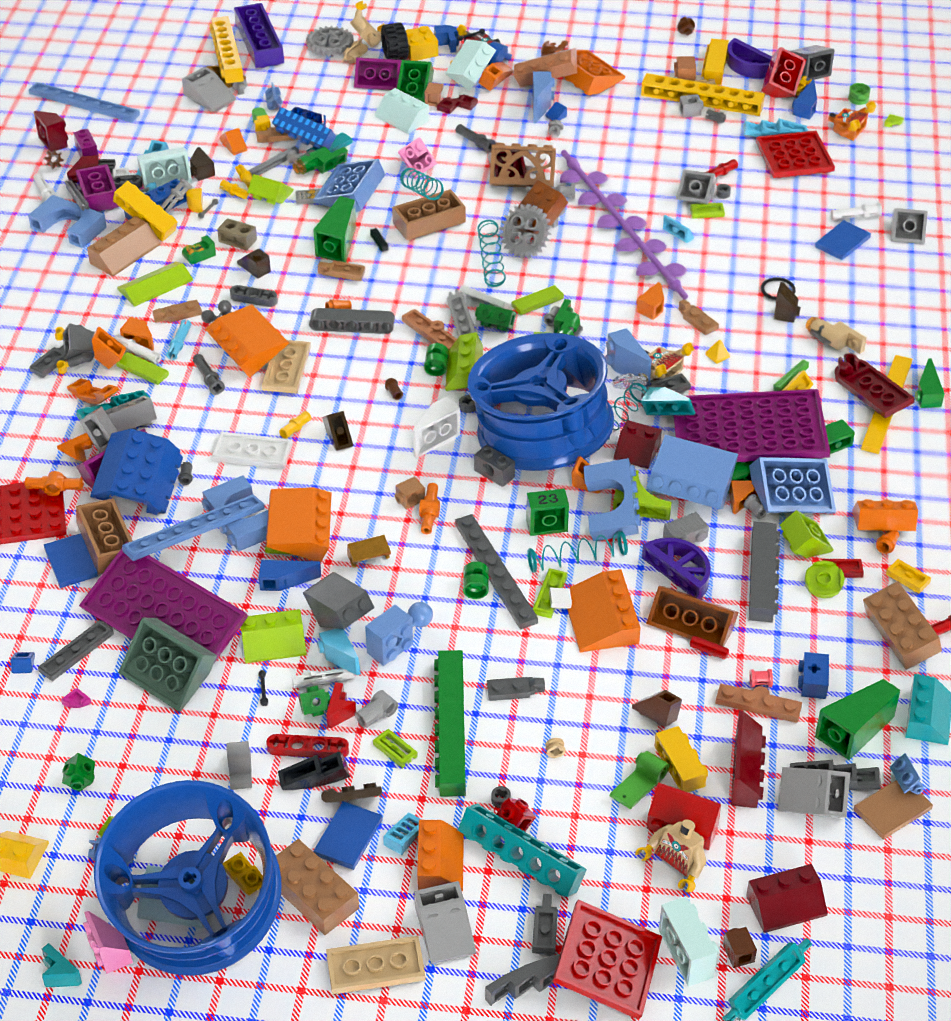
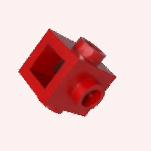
[496,798,536,832]

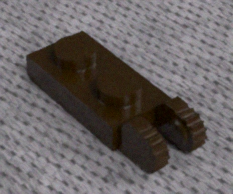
[320,782,382,803]

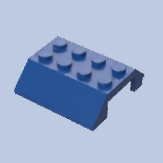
[90,429,183,515]

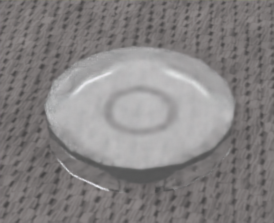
[612,373,649,389]

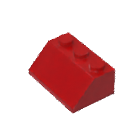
[761,46,807,98]
[646,782,721,850]

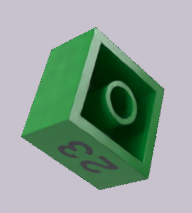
[526,488,569,536]

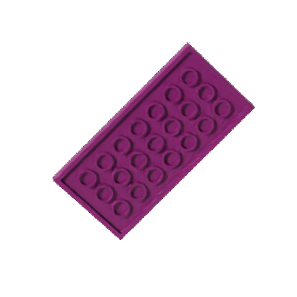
[79,542,248,663]

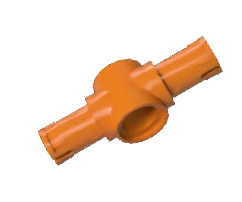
[24,471,84,496]
[419,483,440,534]

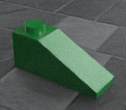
[915,358,945,408]

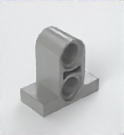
[226,741,252,790]

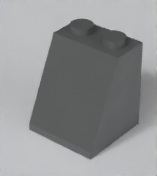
[790,45,835,81]
[302,572,375,629]

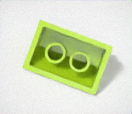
[445,332,483,391]
[241,609,306,664]

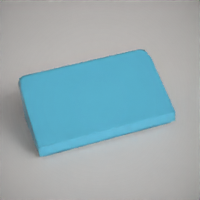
[663,215,694,243]

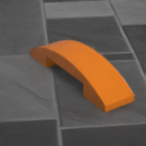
[67,378,119,404]

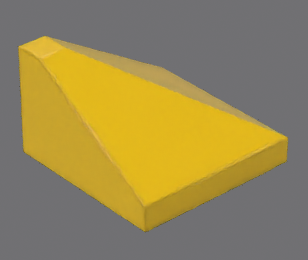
[705,340,730,364]

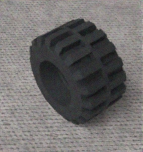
[381,22,409,60]

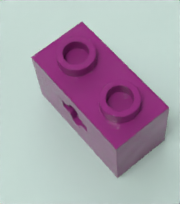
[73,129,99,158]

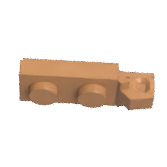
[256,127,299,143]
[318,260,366,281]
[152,299,202,323]
[678,299,719,335]

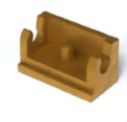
[347,534,391,568]

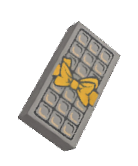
[295,189,320,205]

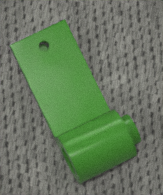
[609,751,670,810]

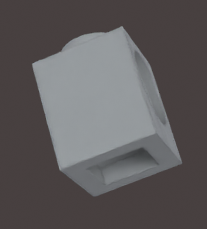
[679,94,704,118]

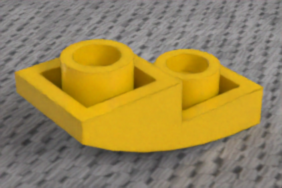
[222,851,263,896]

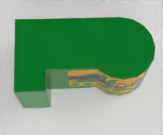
[182,235,216,264]

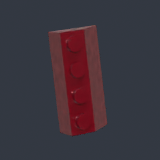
[731,710,766,808]

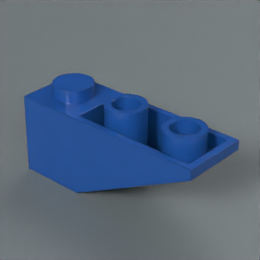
[792,79,817,120]
[258,560,321,591]

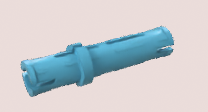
[166,319,192,360]

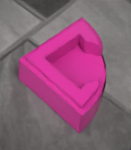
[61,688,91,708]

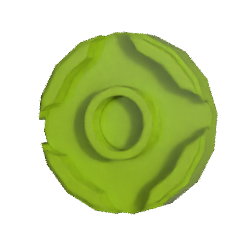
[804,560,845,599]

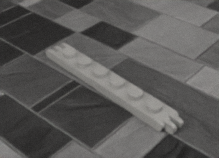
[446,288,476,336]

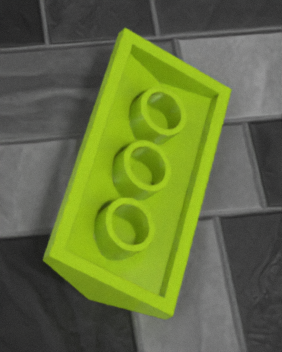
[117,261,193,307]

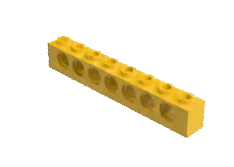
[209,16,244,83]
[641,73,765,116]

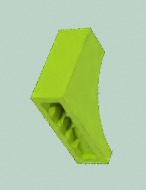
[613,470,672,521]

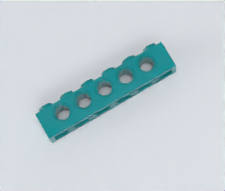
[458,803,587,897]

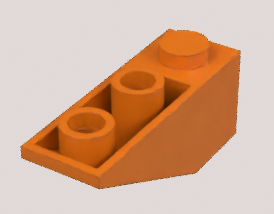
[478,62,514,91]

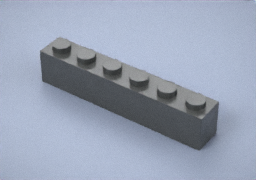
[748,521,780,623]

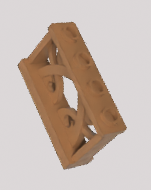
[489,142,556,188]

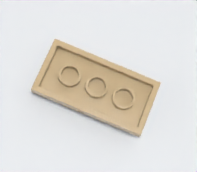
[262,340,311,394]
[326,935,426,995]

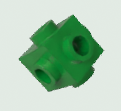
[298,685,330,717]
[62,753,96,792]

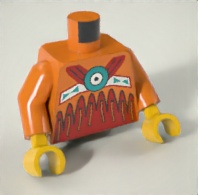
[828,101,877,141]

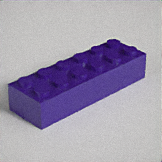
[234,3,284,68]

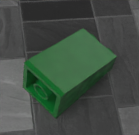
[313,196,356,262]
[815,679,901,760]

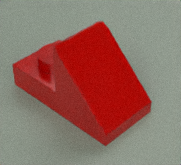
[326,682,356,728]

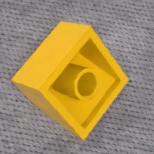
[0,831,49,879]

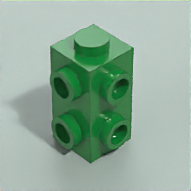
[475,303,517,331]

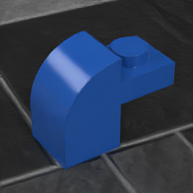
[434,25,459,53]
[487,42,512,65]

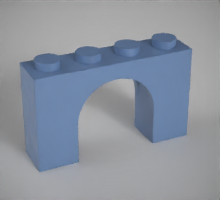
[28,195,107,248]
[584,458,641,541]
[201,475,268,552]

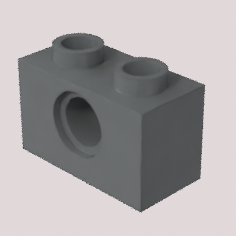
[474,445,515,487]

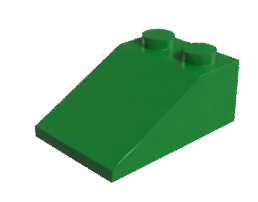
[397,60,434,103]

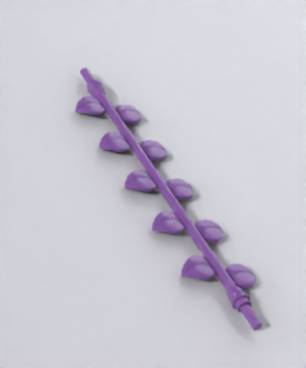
[560,150,688,300]

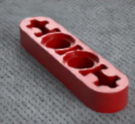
[266,734,349,758]

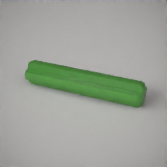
[773,359,810,391]

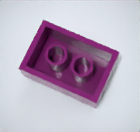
[76,164,119,211]

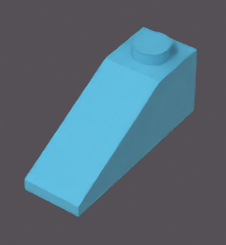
[317,628,361,675]

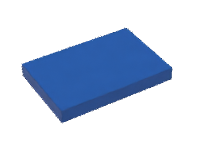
[815,220,871,261]
[43,533,98,588]
[313,801,383,870]

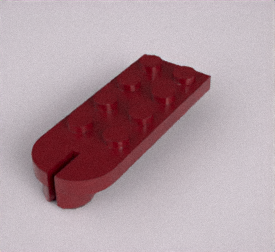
[834,353,915,418]

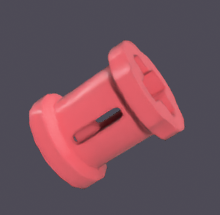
[749,669,773,688]

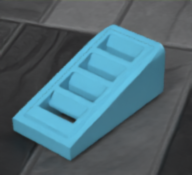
[383,812,422,855]

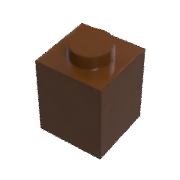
[723,927,757,968]

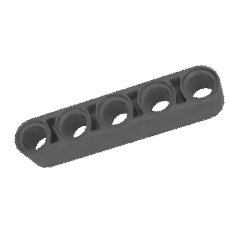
[309,308,395,334]

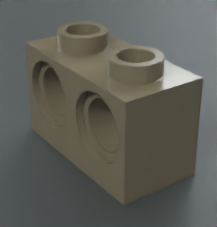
[217,218,257,251]

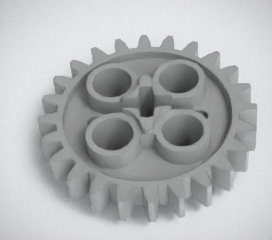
[306,25,354,57]
[499,204,552,259]

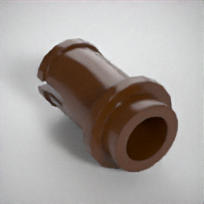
[385,378,404,400]

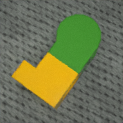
[252,107,271,133]

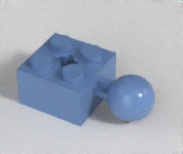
[365,602,433,666]

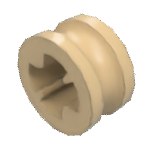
[545,738,566,758]

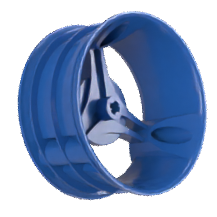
[468,333,614,471]
[94,780,282,976]

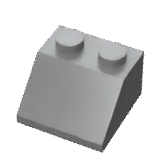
[676,169,717,204]
[891,208,928,244]

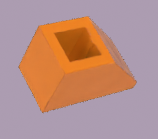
[636,282,665,320]

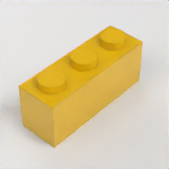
[654,726,708,792]

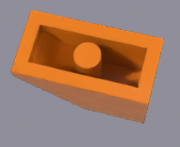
[120,317,154,351]
[91,326,126,369]

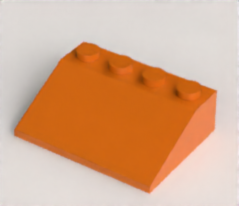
[555,50,626,95]
[205,304,289,378]
[266,487,332,563]
[567,569,641,652]

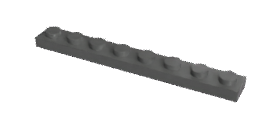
[455,514,538,630]

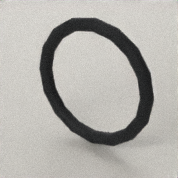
[761,277,796,300]

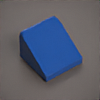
[545,102,567,121]
[10,652,35,674]

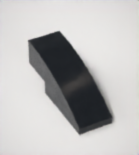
[278,751,350,790]

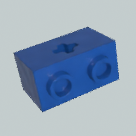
[797,652,829,699]

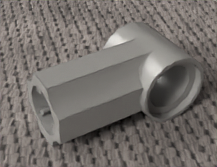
[355,690,399,728]

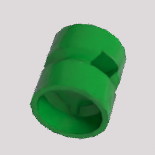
[424,343,449,377]
[463,562,489,599]

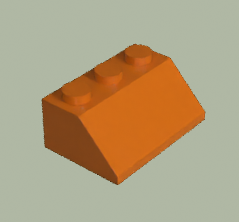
[852,499,919,531]
[417,819,464,891]

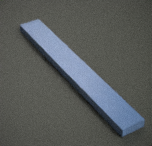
[28,82,140,123]
[122,494,265,561]

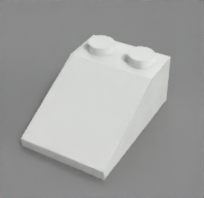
[413,396,460,458]

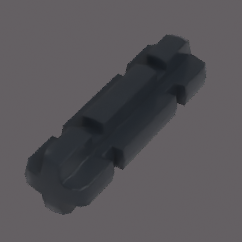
[370,228,389,252]

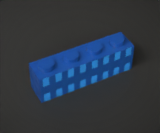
[272,107,336,150]

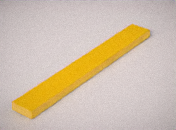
[861,355,913,454]

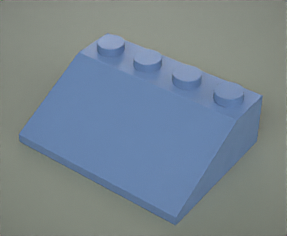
[313,158,386,212]
[647,435,738,509]
[749,457,836,514]

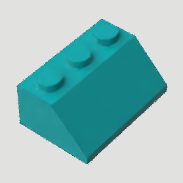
[905,674,951,745]

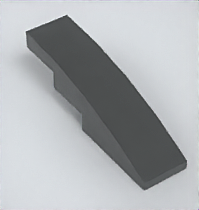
[790,759,881,790]
[485,954,560,1006]

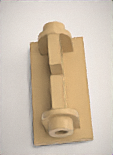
[342,38,368,64]

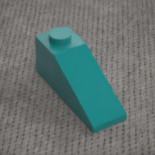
[641,387,695,415]

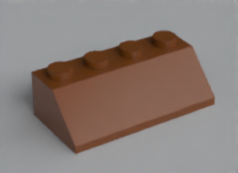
[646,586,739,647]

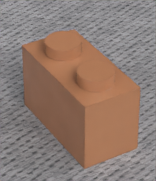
[674,56,696,81]

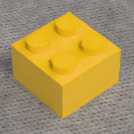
[406,26,439,61]

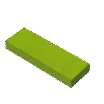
[511,285,564,315]
[116,352,169,385]
[533,568,568,618]

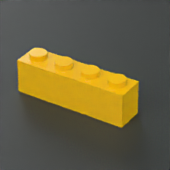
[701,38,729,85]
[113,181,178,242]

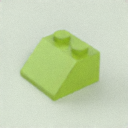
[247,174,294,205]
[780,510,834,558]

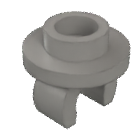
[232,79,247,95]
[548,120,564,136]

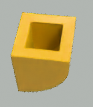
[186,188,203,213]

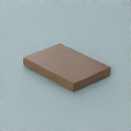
[853,780,933,840]

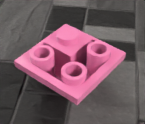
[398,137,437,179]
[83,911,133,974]

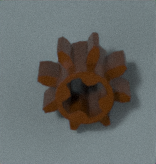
[677,16,695,36]
[43,149,64,170]

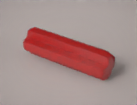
[690,636,729,659]

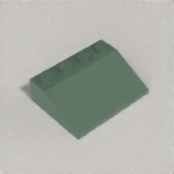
[118,617,217,711]

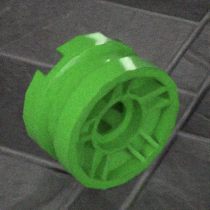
[848,83,871,105]

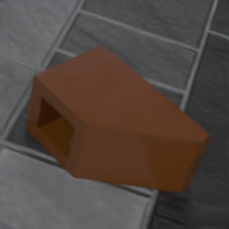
[632,690,682,727]

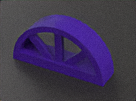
[726,38,772,78]
[642,538,711,599]

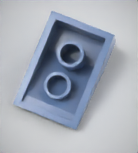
[532,72,555,124]
[605,328,652,387]

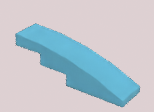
[743,118,808,137]

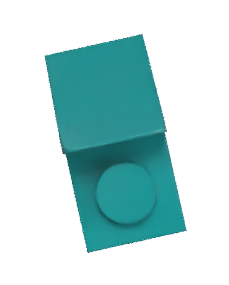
[41,943,82,987]

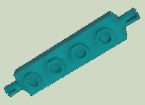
[722,938,812,1021]

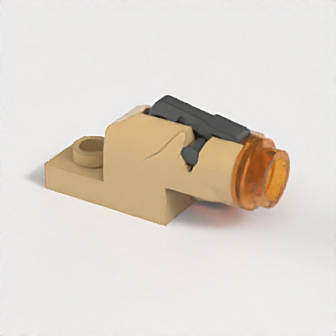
[805,316,867,354]

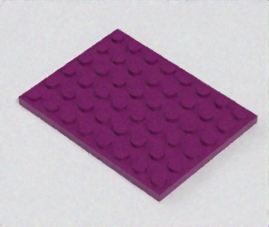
[673,389,830,463]

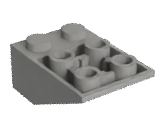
[182,67,236,112]
[778,767,850,819]
[414,881,476,964]

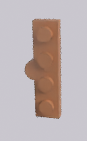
[402,308,457,350]
[715,683,803,723]

